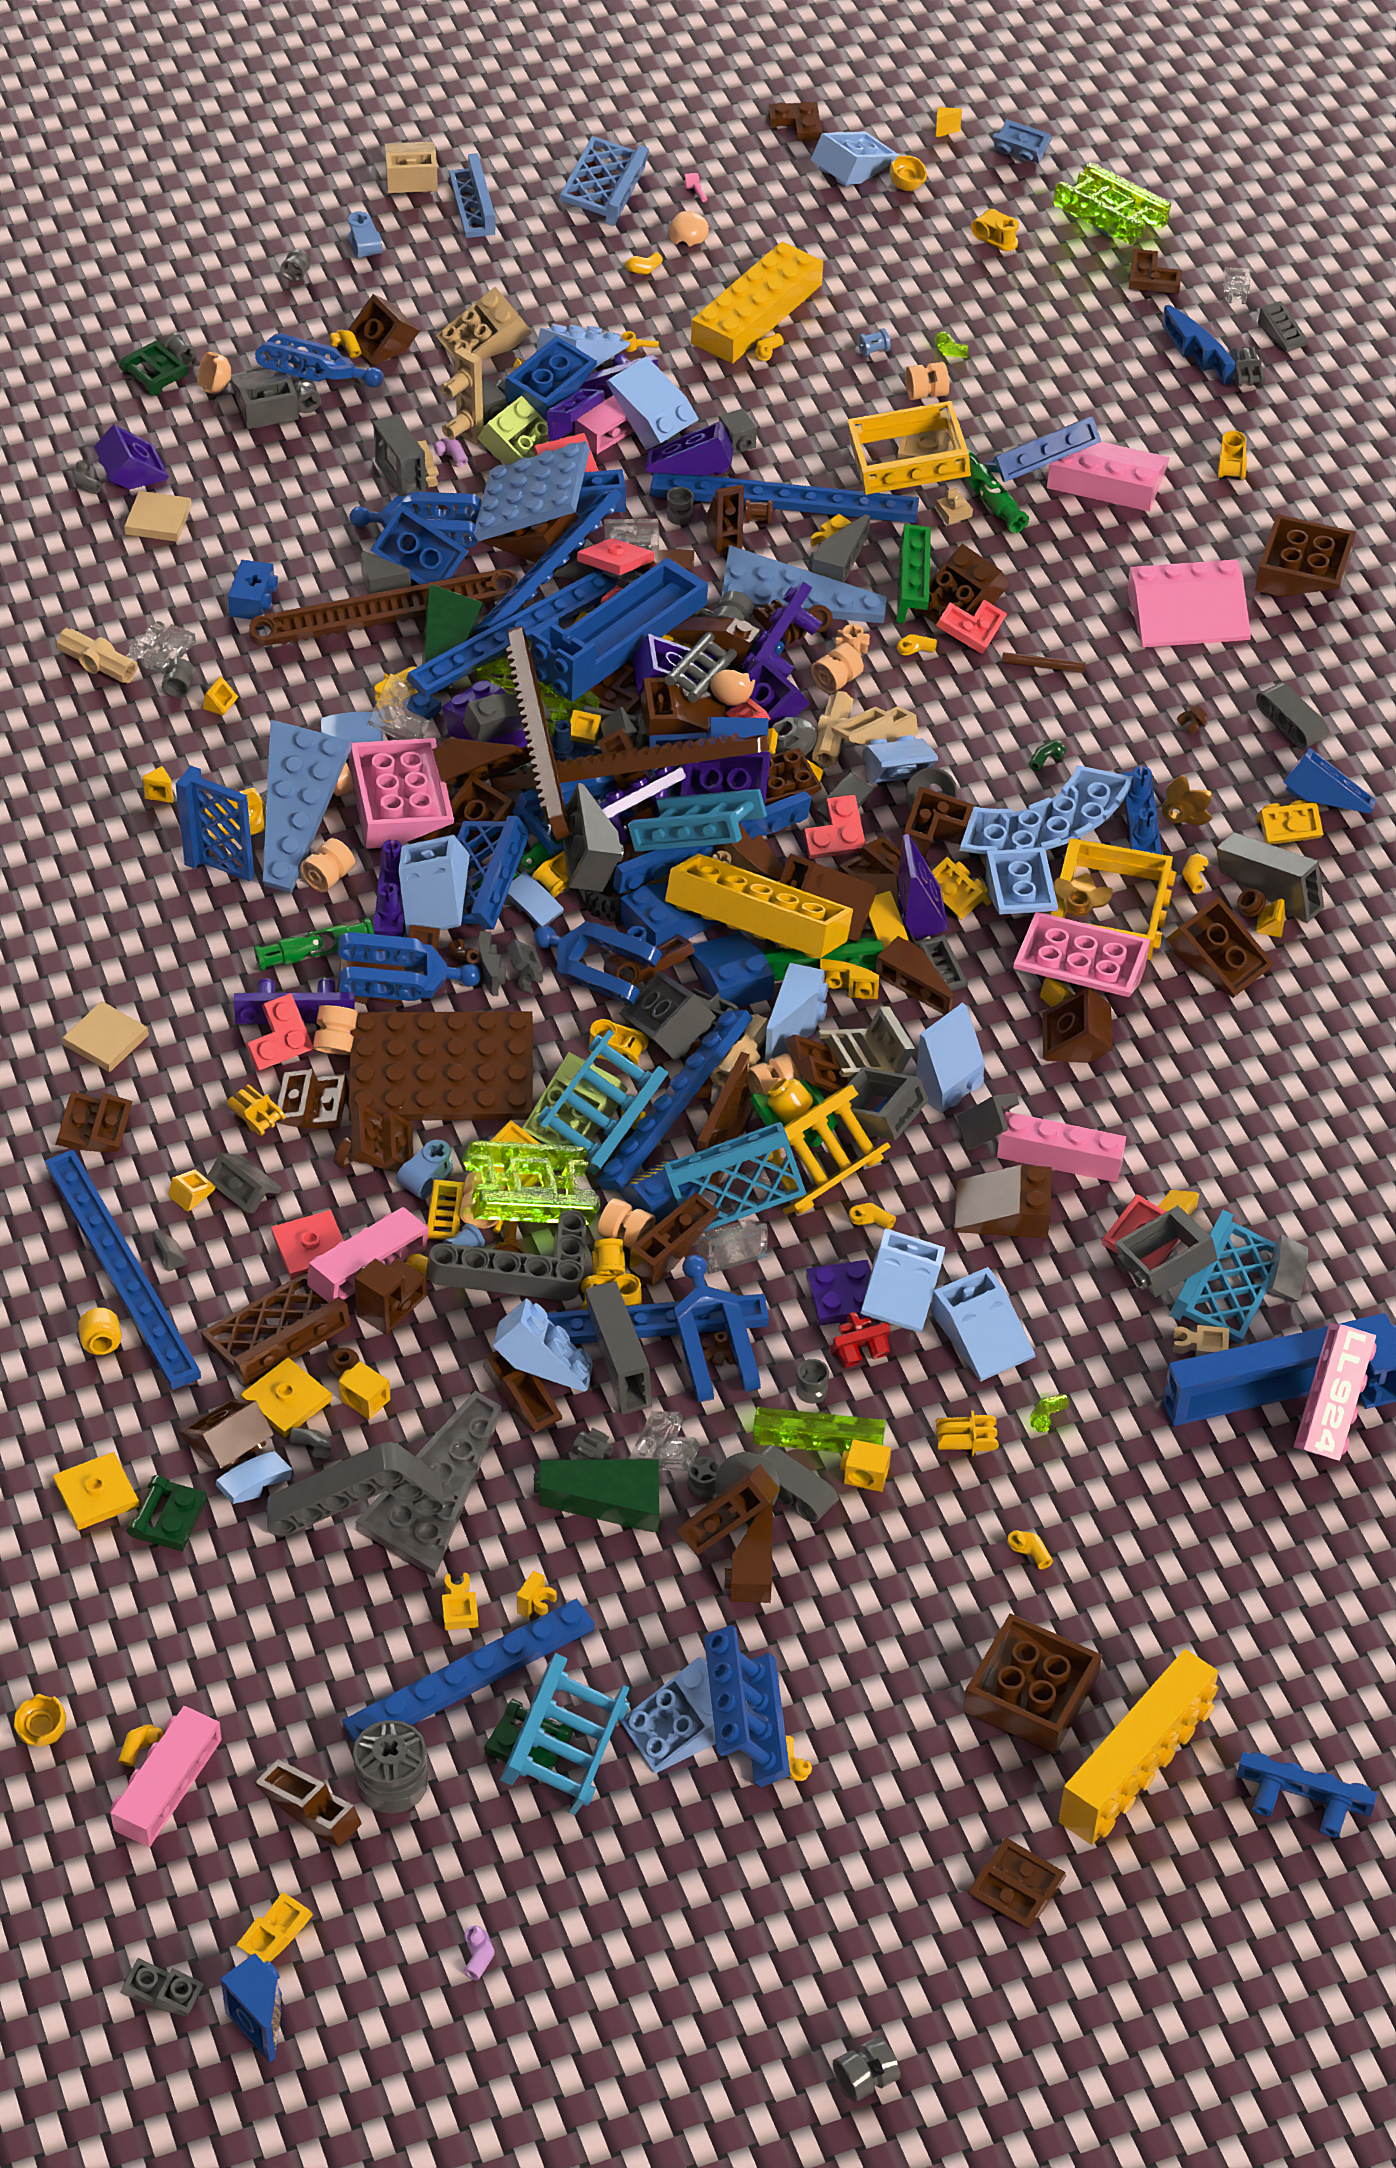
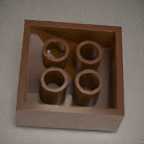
[1255,514,1356,597]
[963,1613,1102,1754]

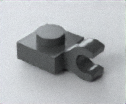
[507,939,543,993]

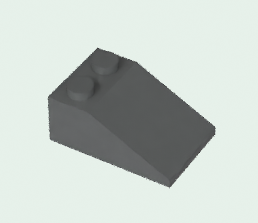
[562,783,624,892]
[619,970,716,1061]

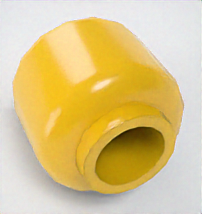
[768,1078,813,1124]
[78,1308,122,1355]

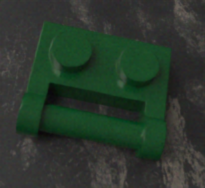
[119,341,188,396]
[126,1475,207,1552]
[484,1699,574,1770]

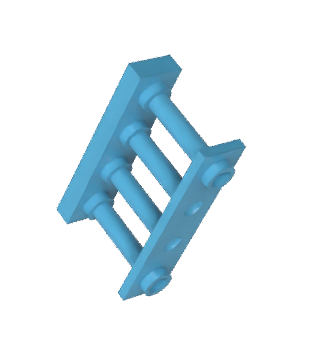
[628,789,767,852]
[535,1030,669,1175]
[500,1653,630,1815]

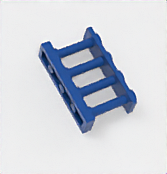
[704,1625,791,1787]

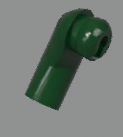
[1028,739,1067,771]

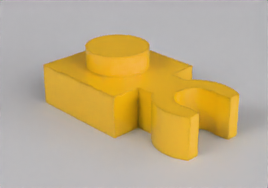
[810,514,852,547]
[442,1573,479,1630]

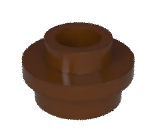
[1237,889,1266,917]
[327,1348,360,1378]

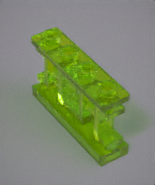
[1053,162,1172,245]
[462,1140,601,1225]

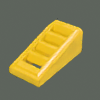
[427,1179,465,1241]

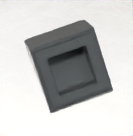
[600,707,637,738]
[152,1229,188,1272]

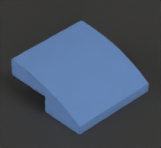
[321,712,383,759]

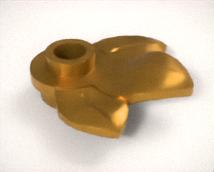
[1162,775,1213,826]
[1054,873,1113,916]

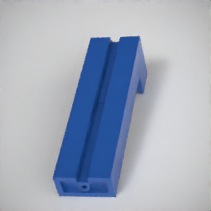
[531,557,708,702]
[1162,1313,1396,1426]

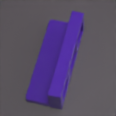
[546,389,605,442]

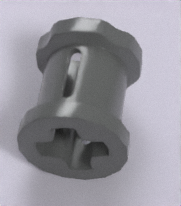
[162,332,196,365]

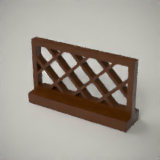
[697,1052,755,1193]
[201,1272,351,1387]

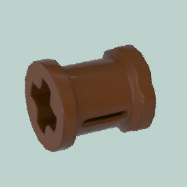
[745,499,773,524]

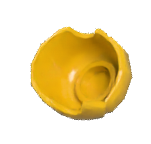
[889,155,927,192]
[14,1694,67,1747]

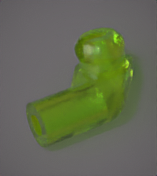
[935,332,969,358]
[1029,1394,1069,1433]

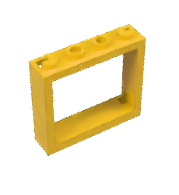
[847,401,971,495]
[1051,838,1176,960]

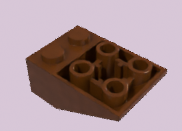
[483,512,578,563]
[913,543,1010,624]
[640,678,727,743]
[765,748,822,806]
[779,853,879,942]

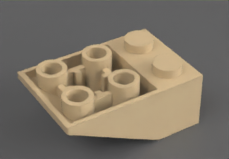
[385,142,438,193]
[436,287,533,360]

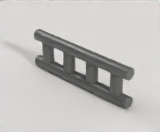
[665,632,737,703]

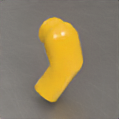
[118,1724,164,1767]

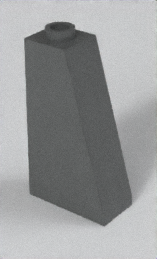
[1216,832,1324,923]
[585,1281,652,1415]

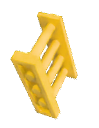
[752,1084,891,1215]

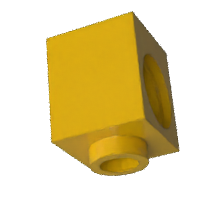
[339,1361,391,1420]
[840,1439,891,1492]

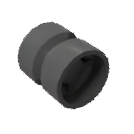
[712,591,755,623]
[833,2036,901,2103]

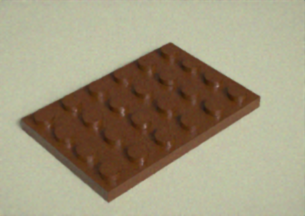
[349,1011,533,1121]

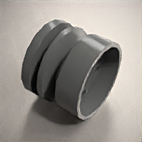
[353,1720,428,1814]

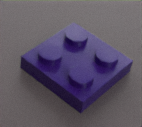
[806,1259,871,1326]

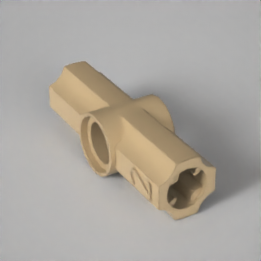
[57,628,138,684]
[812,691,854,768]
[710,1013,769,1088]

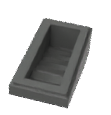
[1258,301,1308,353]
[917,935,968,991]

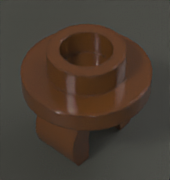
[1177,704,1208,735]

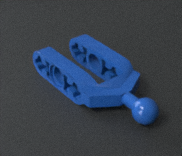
[255,333,383,388]
[349,492,481,548]
[533,921,662,1006]
[338,932,481,1001]
[674,1255,761,1403]

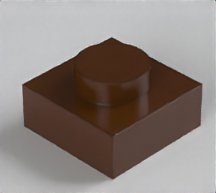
[408,924,441,952]

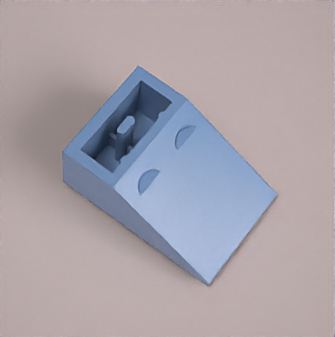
[536,324,630,368]
[399,835,470,937]
[860,1228,945,1333]
[931,1267,1036,1382]
[493,1298,593,1392]
[621,1657,716,1773]

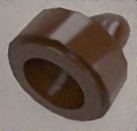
[807,605,833,632]
[334,1137,365,1169]

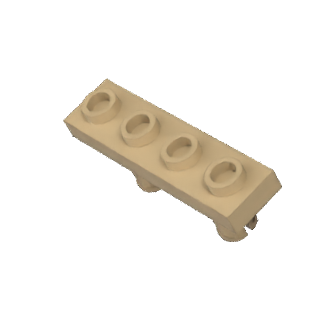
[440,347,483,446]

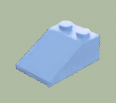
[811,131,899,186]
[606,356,699,450]
[863,735,938,784]
[985,848,1058,914]
[765,963,828,1065]
[916,1003,985,1114]

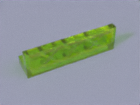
[753,1407,886,1453]

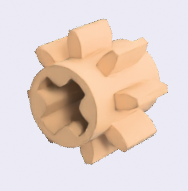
[835,624,870,656]

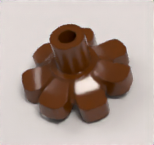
[701,1331,735,1366]

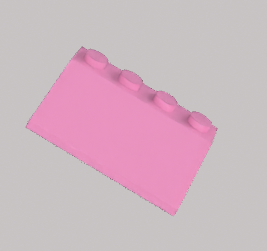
[1047,442,1170,512]
[1127,559,1251,648]
[349,738,454,849]
[1013,912,1150,997]

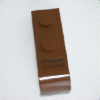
[603,934,695,986]

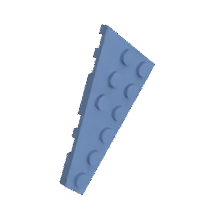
[263,720,352,893]

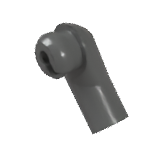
[73,460,101,494]

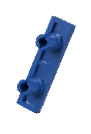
[1122,766,1162,855]
[1237,1752,1378,1838]

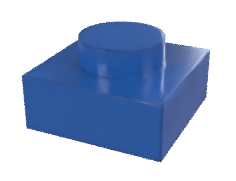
[402,692,442,725]

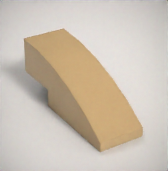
[831,706,918,745]

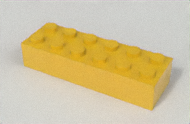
[691,241,823,364]
[665,853,853,958]
[1058,1649,1219,1845]

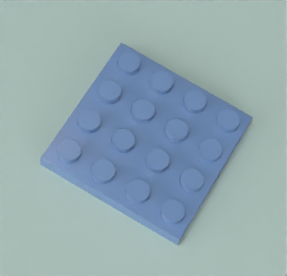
[474,441,590,541]

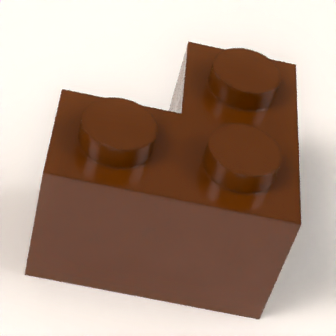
[898,786,974,859]
[354,1258,427,1335]

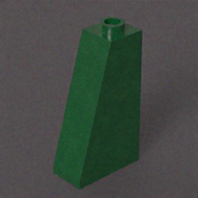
[422,584,483,692]
[534,1459,660,1532]

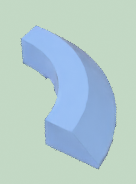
[960,765,1133,854]

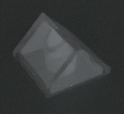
[694,1219,768,1274]

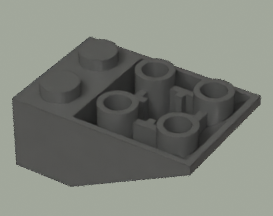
[230,369,299,429]

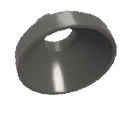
[772,716,817,756]
[906,767,958,810]

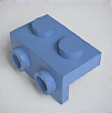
[992,119,1052,163]

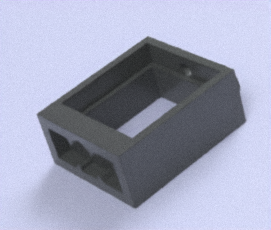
[373,414,427,496]
[833,1067,929,1141]
[1115,1205,1218,1297]

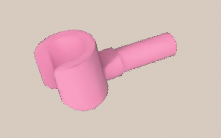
[684,173,707,202]

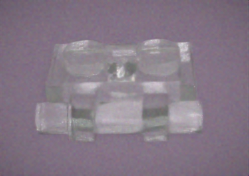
[126,621,196,675]

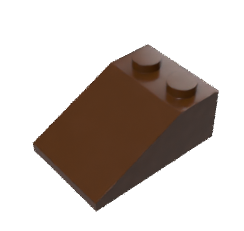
[432,737,532,786]
[422,774,516,859]
[1166,896,1275,998]
[954,1165,1052,1239]

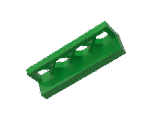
[896,524,931,623]
[760,937,883,981]

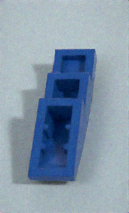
[1162,305,1236,385]

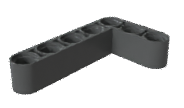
[426,1210,587,1301]
[267,1442,443,1536]

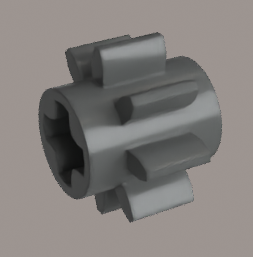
[572,1428,613,1460]

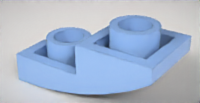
[507,871,564,927]
[216,1451,292,1504]

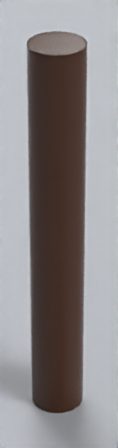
[1002,652,1086,673]

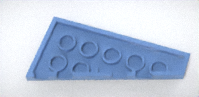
[721,545,887,623]

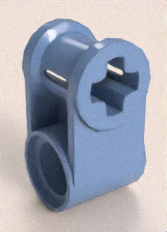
[348,211,383,258]
[396,1139,453,1199]

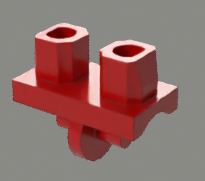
[829,1312,891,1368]

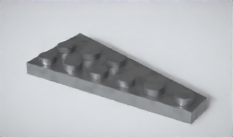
[355,1391,502,1577]

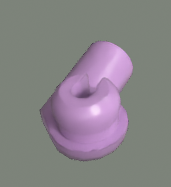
[434,438,468,467]
[464,1925,494,1981]

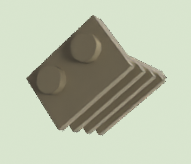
[816,1006,915,1081]

